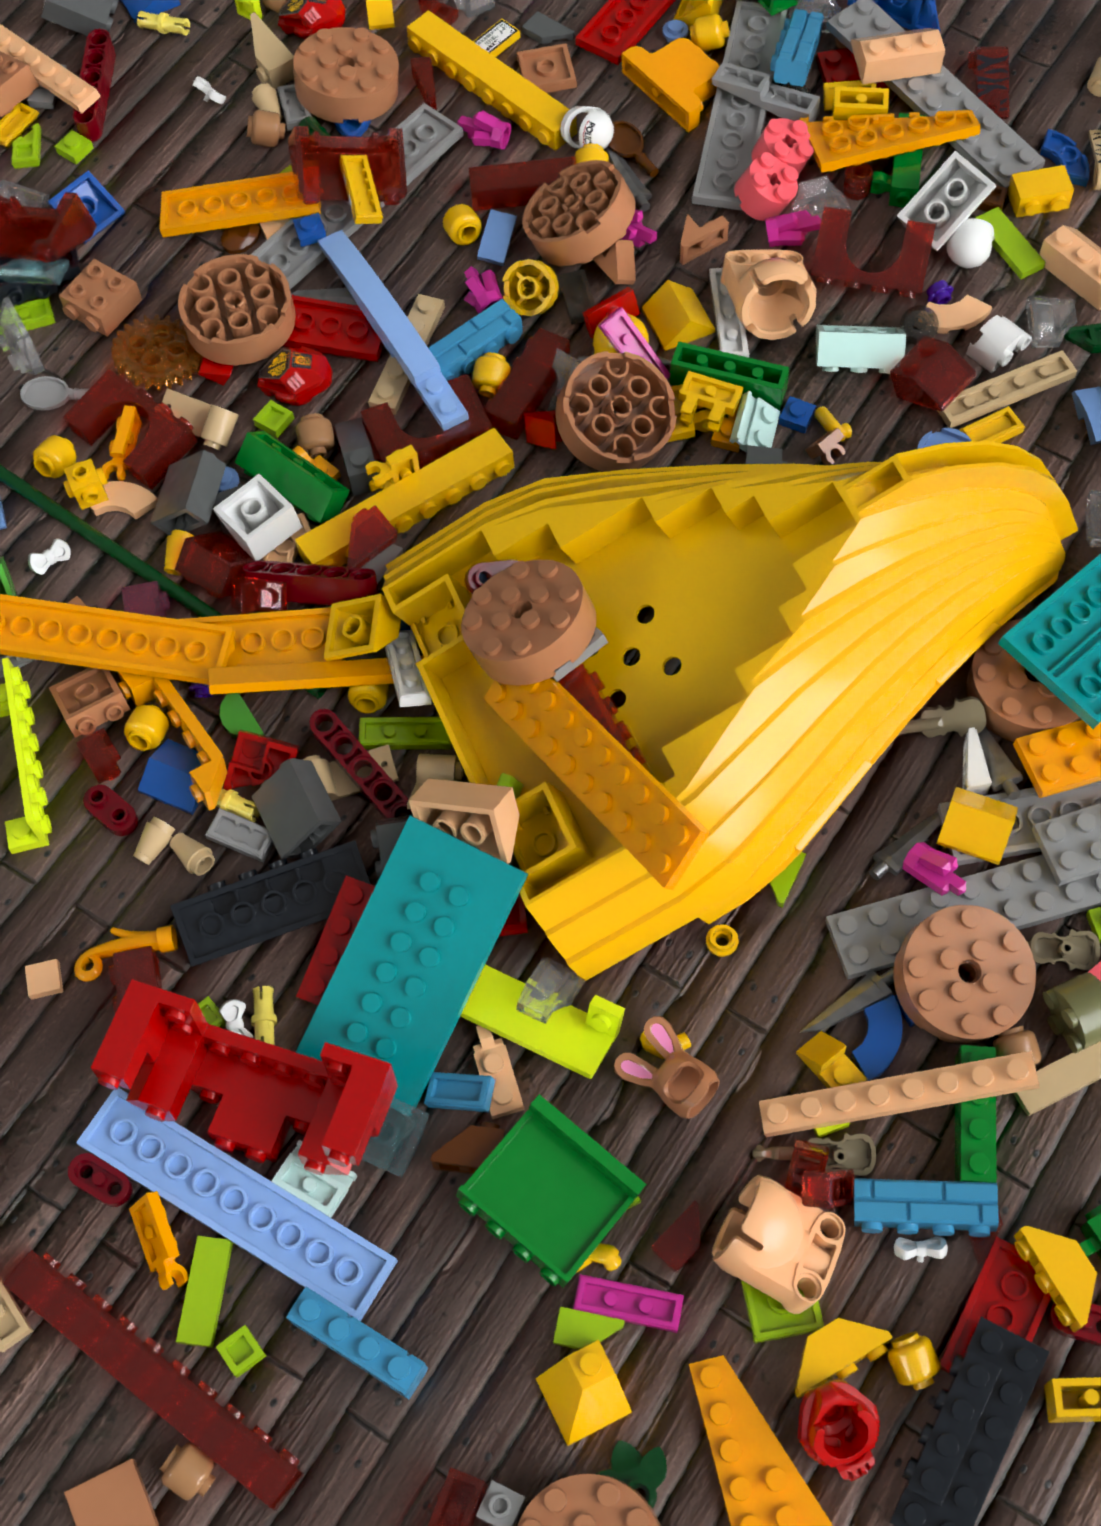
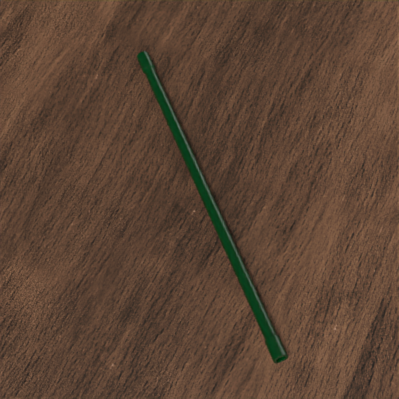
[0,464,327,699]

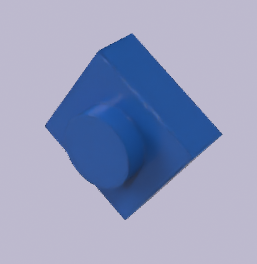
[293,213,326,247]
[778,396,817,434]

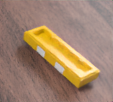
[339,155,383,224]

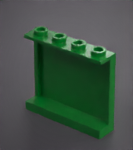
[456,1094,647,1288]

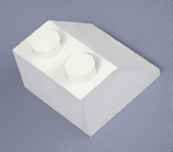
[213,474,303,561]

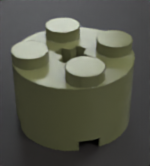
[1043,972,1101,1053]

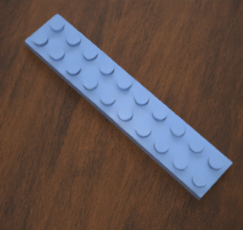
[76,1087,398,1321]

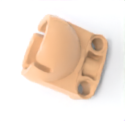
[721,250,816,340]
[712,1175,846,1314]

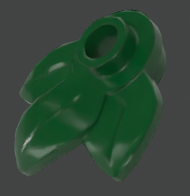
[596,1440,667,1509]

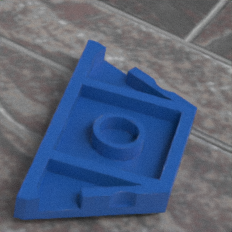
[847,0,940,31]

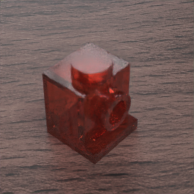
[76,728,121,784]

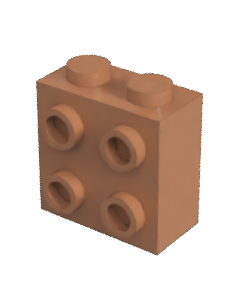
[0,51,40,117]
[59,259,142,337]

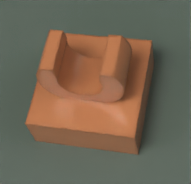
[805,428,845,466]

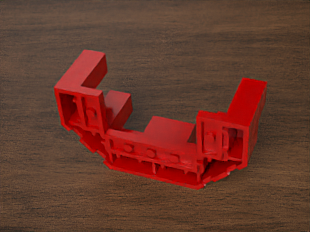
[90,979,398,1175]

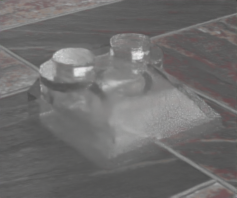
[0,297,45,375]

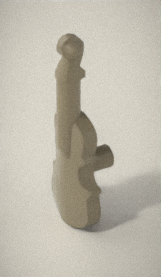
[898,696,986,738]
[1027,929,1100,971]
[752,1132,876,1176]

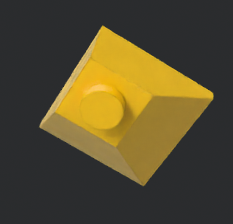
[323,594,401,661]
[536,1340,632,1446]

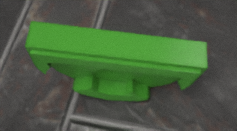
[219,693,265,739]

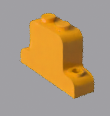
[622,38,720,132]

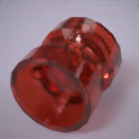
[843,162,873,200]

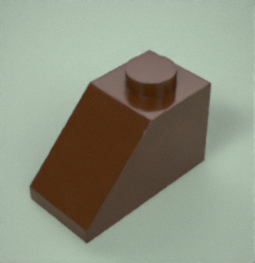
[431,1122,506,1175]

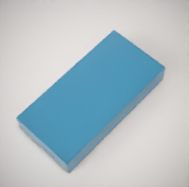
[424,1072,496,1112]

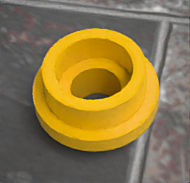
[706,924,739,957]

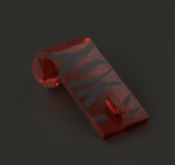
[968,46,1009,119]

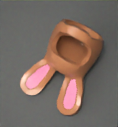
[613,1016,720,1119]

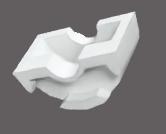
[966,315,1032,373]

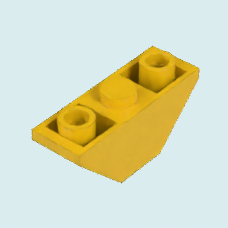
[1014,1225,1097,1333]
[794,1318,893,1399]

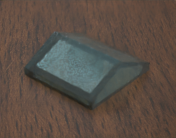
[0,258,69,285]
[361,1097,429,1177]

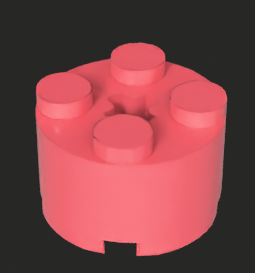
[751,118,814,175]
[734,152,799,221]

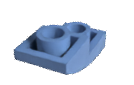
[477,209,517,266]
[1072,386,1101,445]

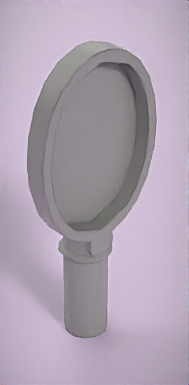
[20,376,102,411]

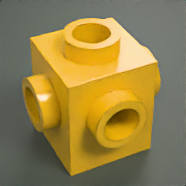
[63,458,109,510]

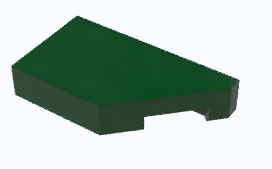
[1061,323,1101,354]

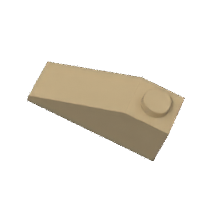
[250,12,294,89]

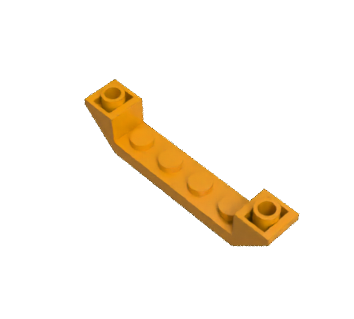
[117,672,228,811]

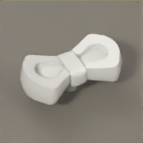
[192,76,226,104]
[28,538,71,575]
[218,999,253,1038]
[894,1236,948,1262]

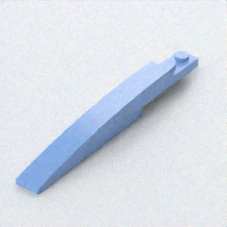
[317,229,469,432]

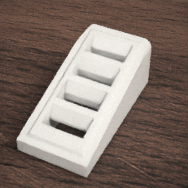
[962,727,992,796]

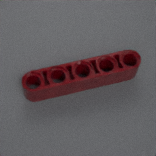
[73,29,116,142]
[243,560,379,605]
[309,709,413,819]

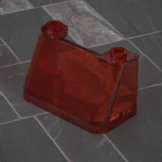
[288,126,407,205]
[0,192,96,263]

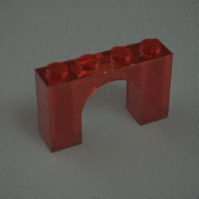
[811,206,936,299]
[63,369,197,490]
[361,374,492,469]

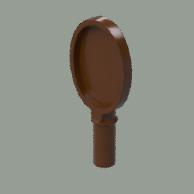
[608,121,659,177]
[221,223,261,254]

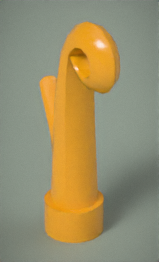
[74,925,178,982]

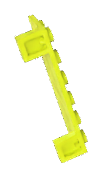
[0,657,52,854]
[460,964,625,1079]

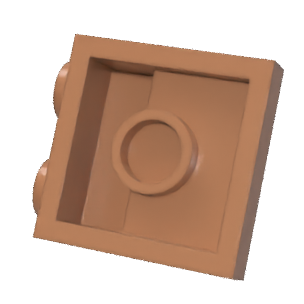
[49,667,131,738]

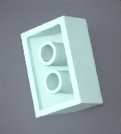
[816,325,906,374]

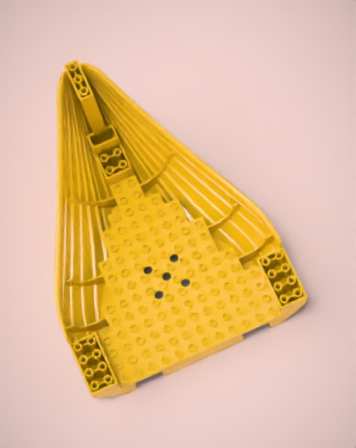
[382,441,1078,981]

